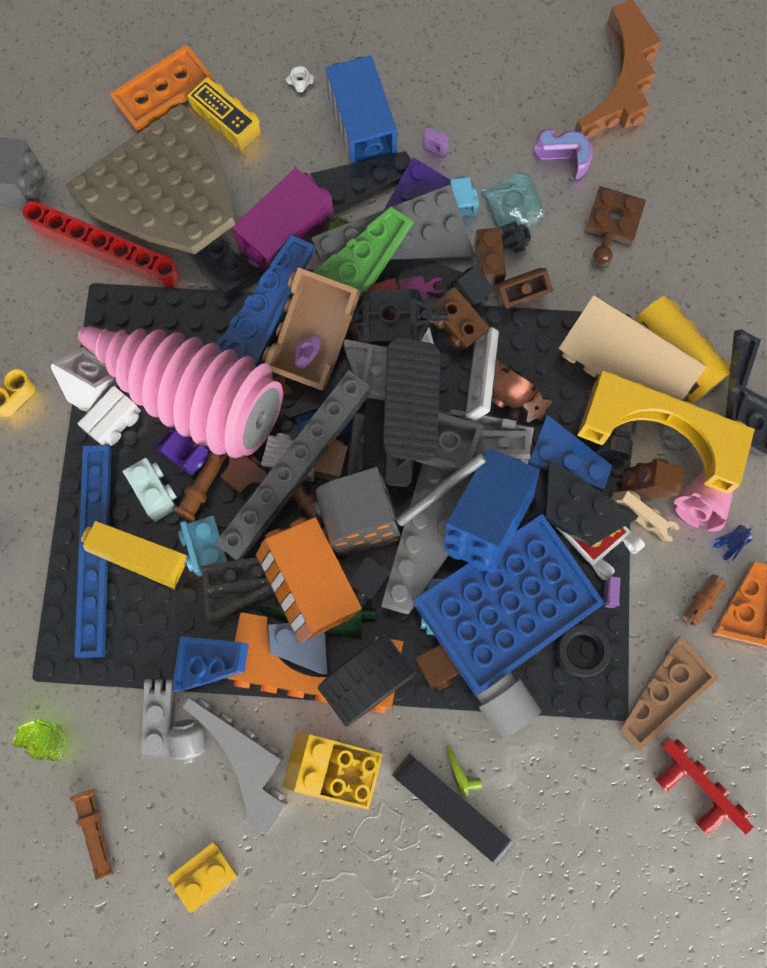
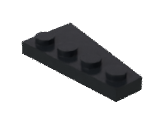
[310,151,411,215]
[187,238,265,298]
[374,259,462,298]

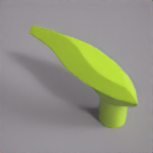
[446,745,482,798]

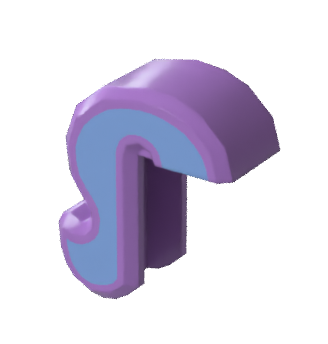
[534,129,593,180]

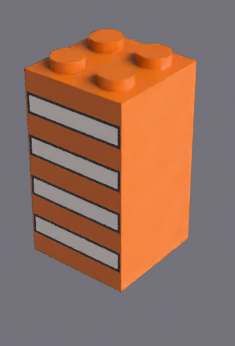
[256,517,362,643]

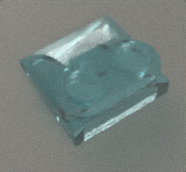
[481,173,544,233]

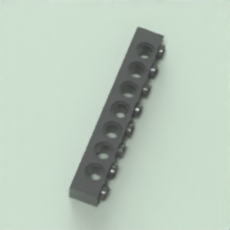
[215,370,372,560]

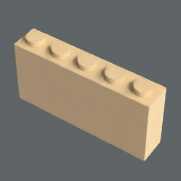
[559,295,706,401]

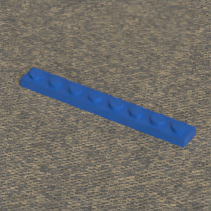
[74,445,112,658]

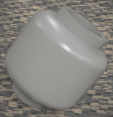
[167,719,205,764]

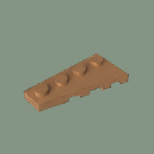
[619,636,720,751]

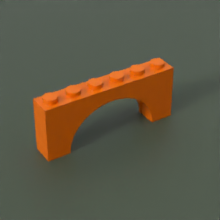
[227,613,403,713]

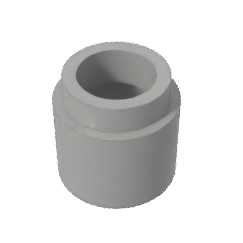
[476,672,542,739]

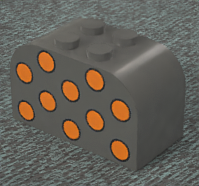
[314,467,402,555]

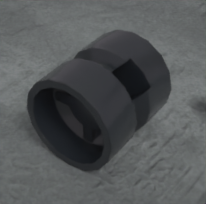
[597,420,637,460]

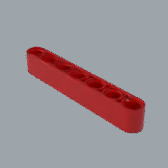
[22,201,180,288]

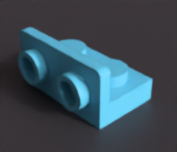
[178,515,230,577]

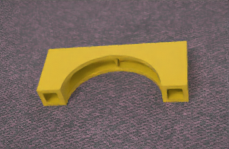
[577,371,755,494]

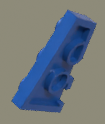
[528,415,612,492]
[171,636,249,692]

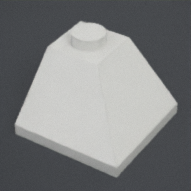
[51,347,118,413]

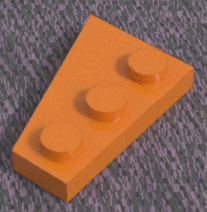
[712,562,767,647]

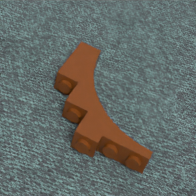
[574,0,661,138]

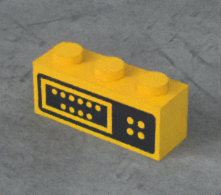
[187,77,261,152]

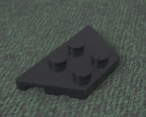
[544,460,638,548]

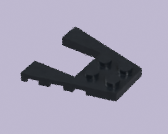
[725,329,767,456]

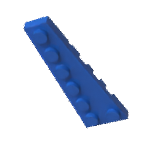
[216,235,315,367]

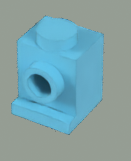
[450,176,479,217]

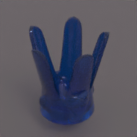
[713,525,753,561]

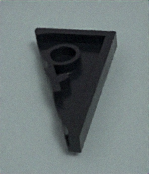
[285,355,351,419]

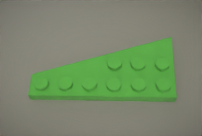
[281,207,414,321]

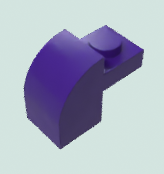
[154,428,209,476]

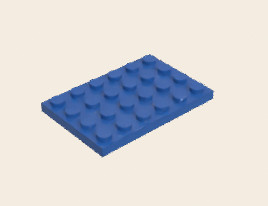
[412,514,605,696]

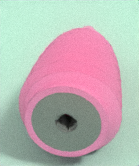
[78,326,283,458]

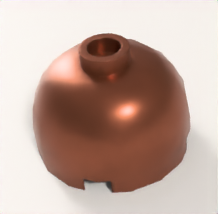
[491,360,539,408]

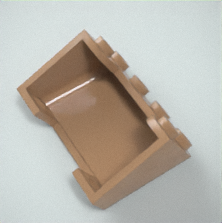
[262,267,360,390]

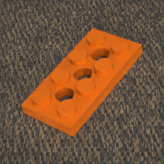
[109,44,215,132]

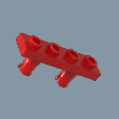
[655,736,754,836]

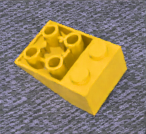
[282,731,383,810]

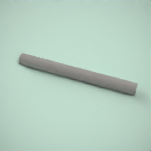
[396,453,487,526]

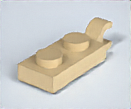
[611,490,680,541]

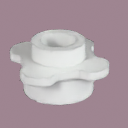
[286,66,314,92]

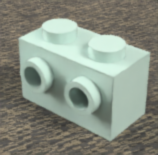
[123,458,177,522]

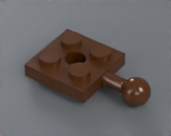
[585,186,646,266]

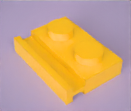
[167,841,238,913]

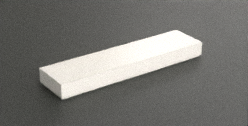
[465,327,499,421]

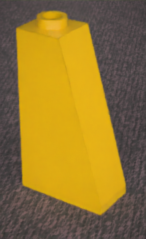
[81,521,187,589]

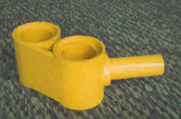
[0,369,36,417]

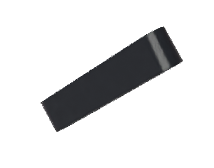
[392,753,516,867]

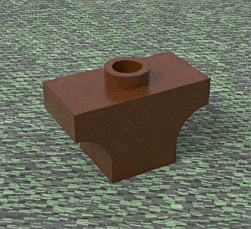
[221,452,268,499]

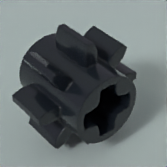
[502,220,531,254]

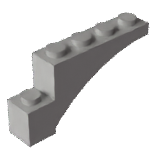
[182,697,288,835]

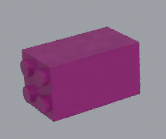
[232,167,334,272]

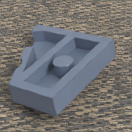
[267,623,328,675]

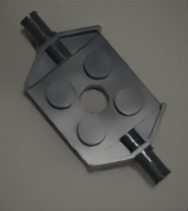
[350,289,449,343]

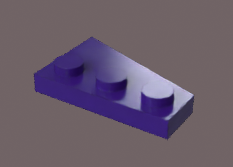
[384,157,450,210]

